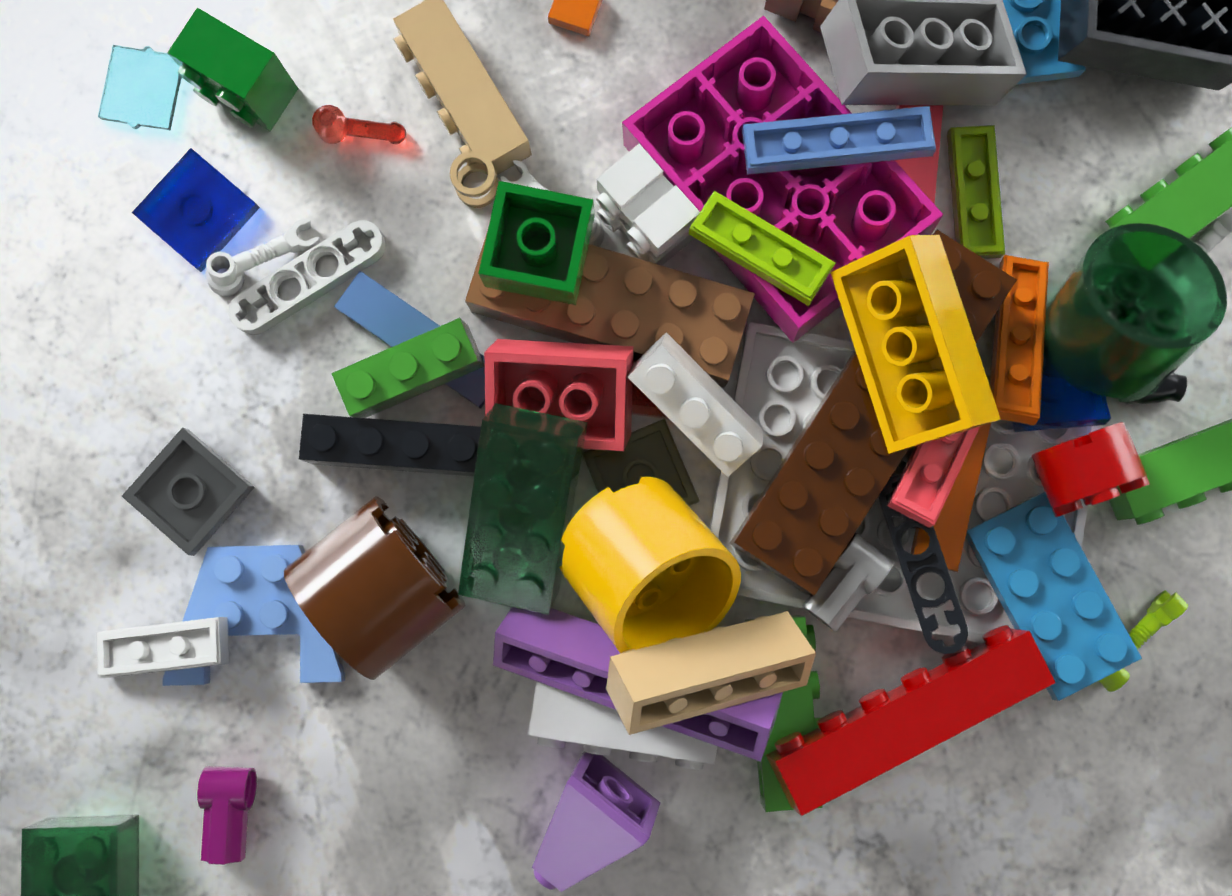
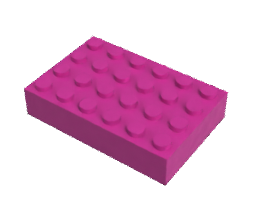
[622,15,943,343]

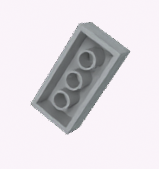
[820,0,1027,105]

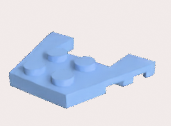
[163,545,345,686]

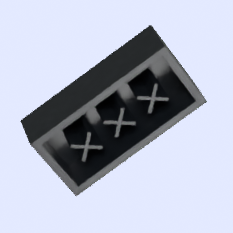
[1058,0,1232,91]

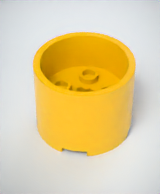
[559,477,741,654]

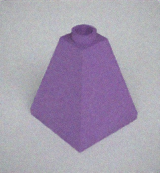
[532,752,661,892]

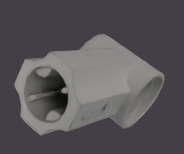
[802,533,894,631]

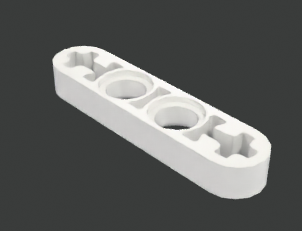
[228,220,386,335]

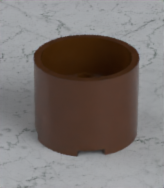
[284,496,466,680]

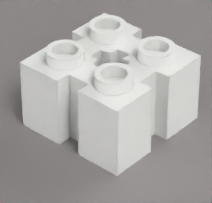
[596,144,700,265]

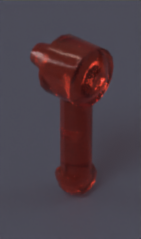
[312,105,406,144]

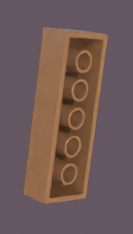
[465,231,755,388]

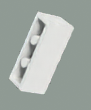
[627,332,763,477]

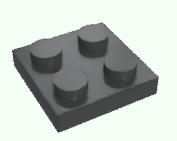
[122,427,255,556]

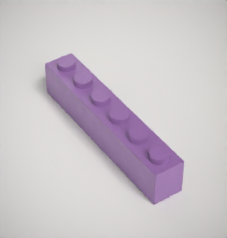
[493,597,783,762]

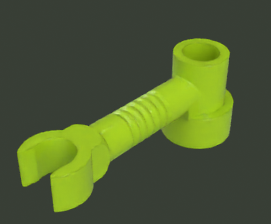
[1099,590,1189,692]

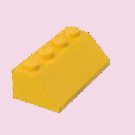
[830,235,1001,454]

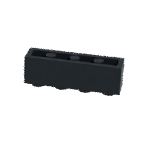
[299,414,492,477]

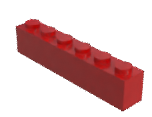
[766,625,1056,816]

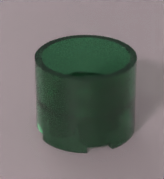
[1044,223,1227,402]

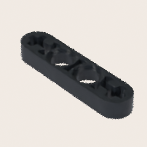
[879,475,968,654]

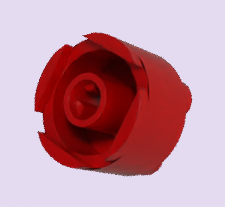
[1031,422,1150,517]

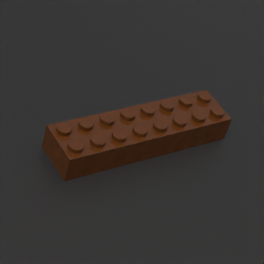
[729,229,1017,596]

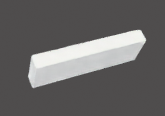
[96,617,230,678]

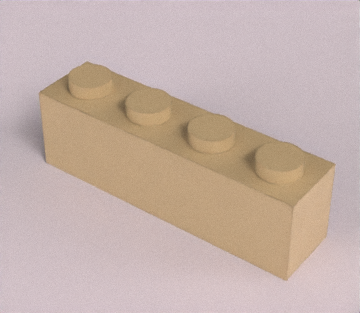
[606,611,816,735]

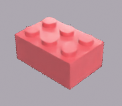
[484,339,634,451]

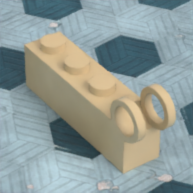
[393,0,532,208]

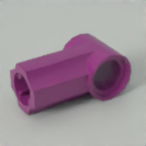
[197,766,257,865]

